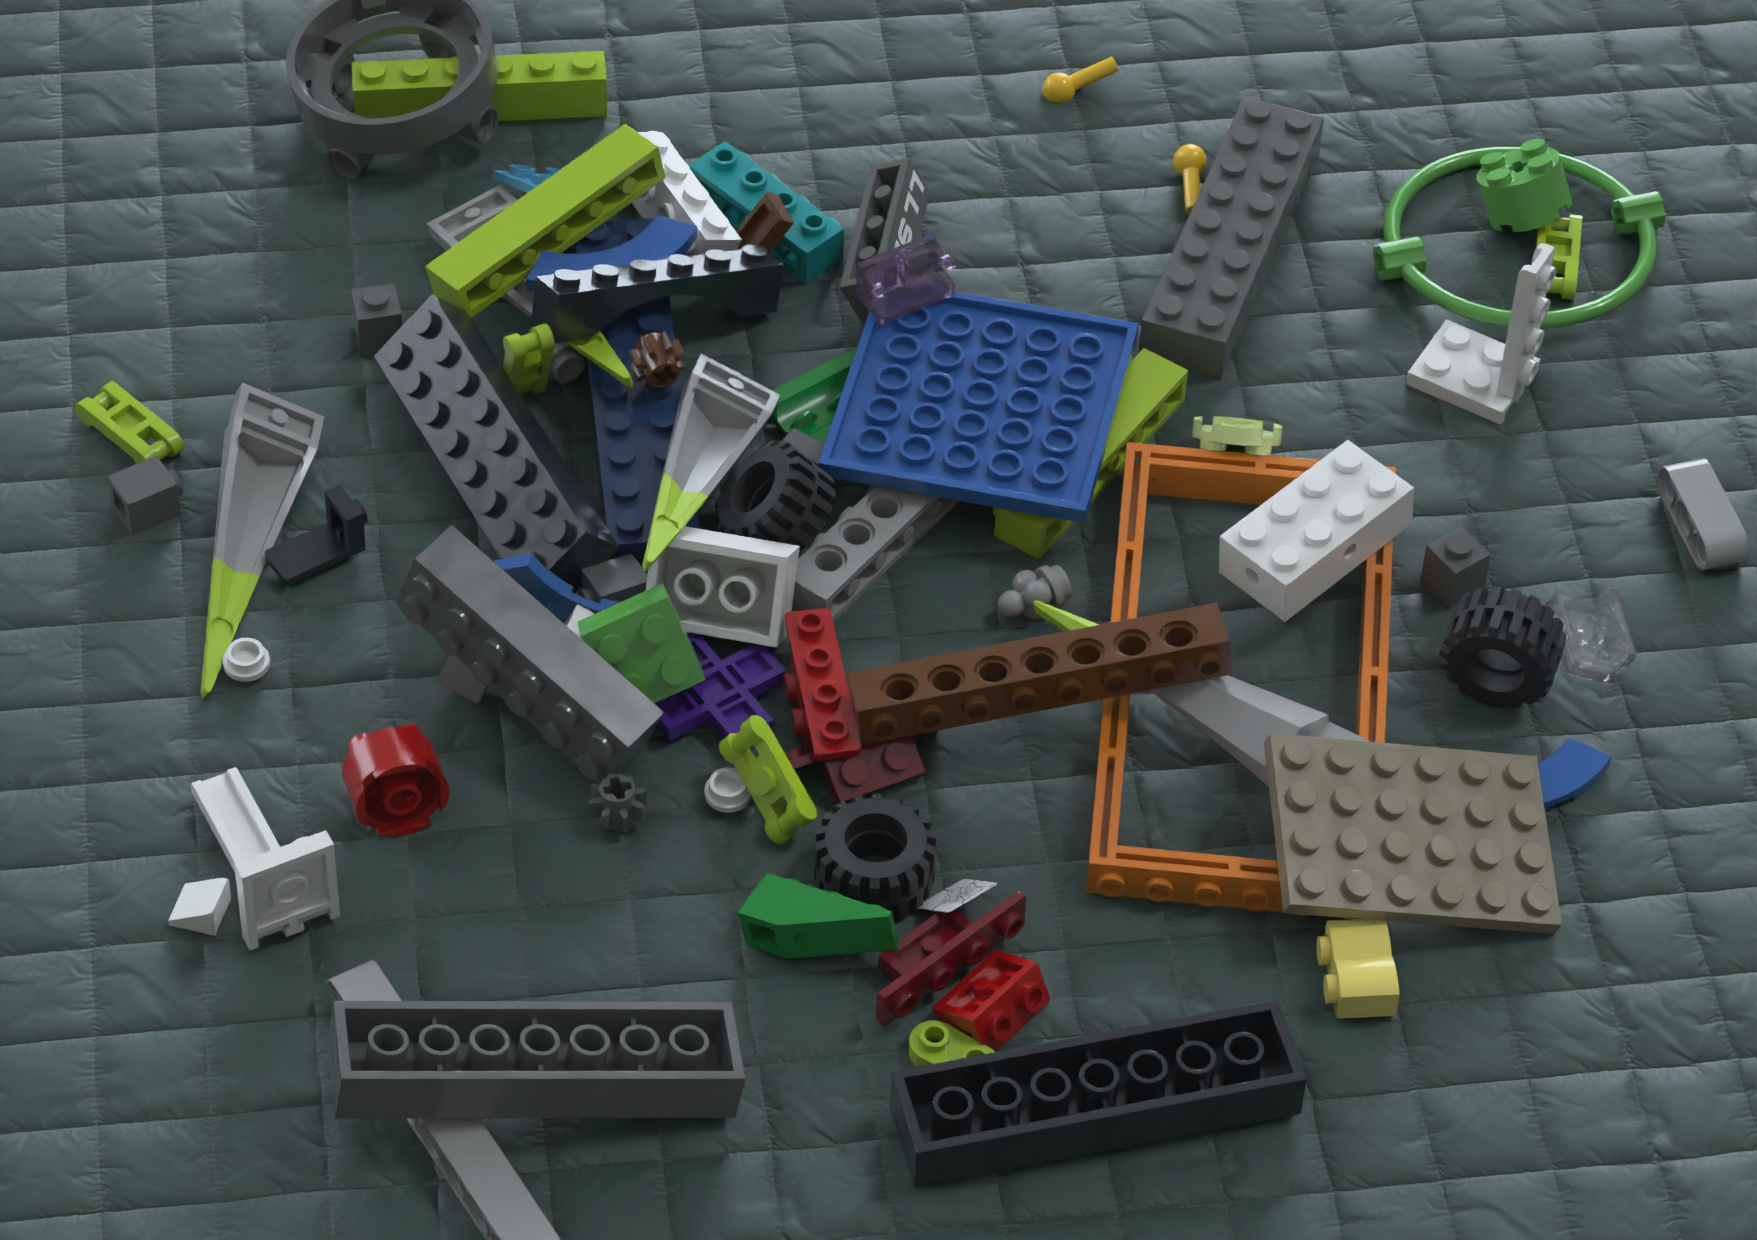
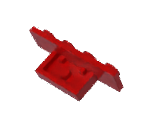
[783,608,861,760]

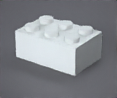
[646,526,800,647]

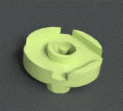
[1192,416,1283,455]

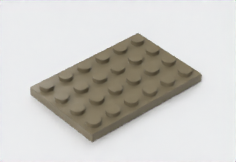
[1264,733,1562,934]

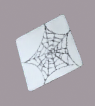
[918,879,997,913]

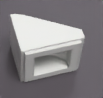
[168,878,231,936]

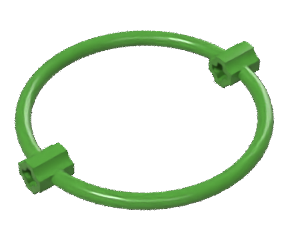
[1373,147,1666,329]

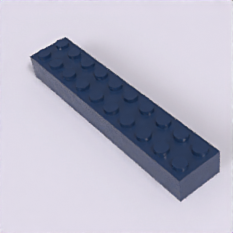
[574,218,699,575]

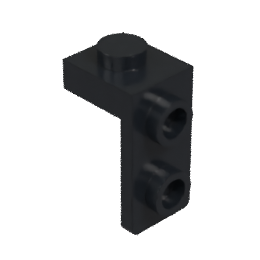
[265,485,368,585]

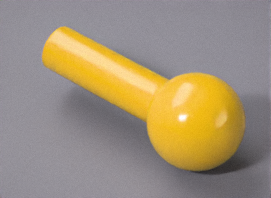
[1042,57,1119,103]
[1173,144,1207,215]

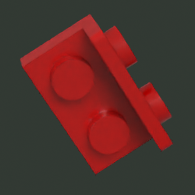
[932,949,1050,1052]

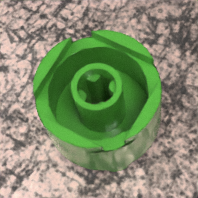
[1476,138,1573,232]

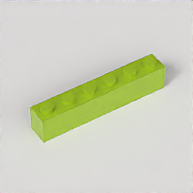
[352,51,607,121]
[425,124,666,318]
[993,348,1188,559]

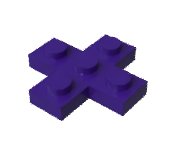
[654,633,786,741]

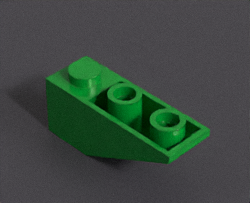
[737,873,899,959]

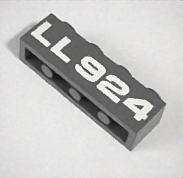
[840,158,930,323]

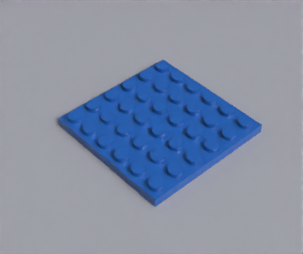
[818,278,1139,523]

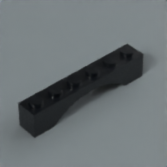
[530,245,784,343]

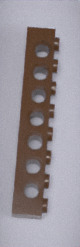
[847,603,1232,745]

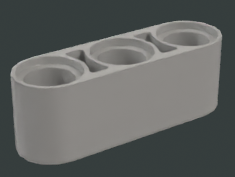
[1658,458,1749,571]

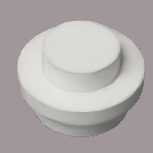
[223,638,270,682]
[704,767,752,813]

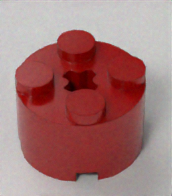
[342,724,450,837]

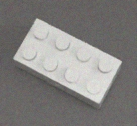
[1219,440,1414,622]

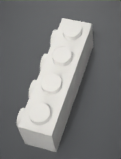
[632,131,742,256]

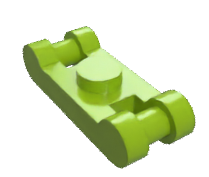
[1535,214,1583,301]
[502,323,555,395]
[75,381,184,464]
[719,715,817,845]

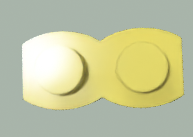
[1316,919,1400,1019]

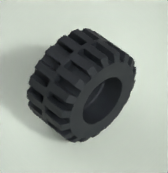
[714,440,835,555]
[1439,587,1566,708]
[814,794,936,921]

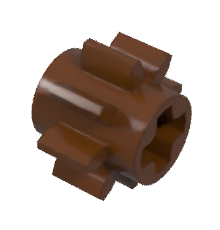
[629,333,686,388]

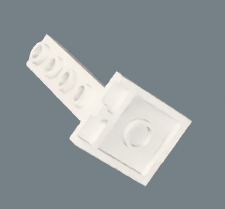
[1406,243,1557,425]
[190,767,340,951]

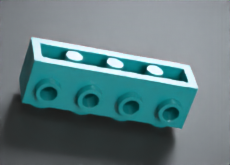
[688,141,844,284]

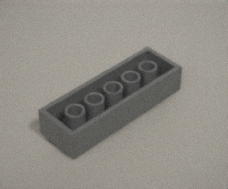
[395,525,664,784]

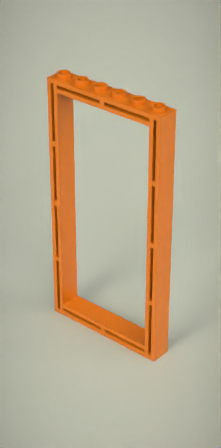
[1086,442,1396,920]

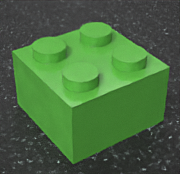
[578,583,706,703]

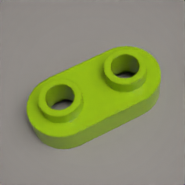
[909,1020,995,1067]

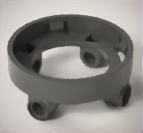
[286,0,499,179]

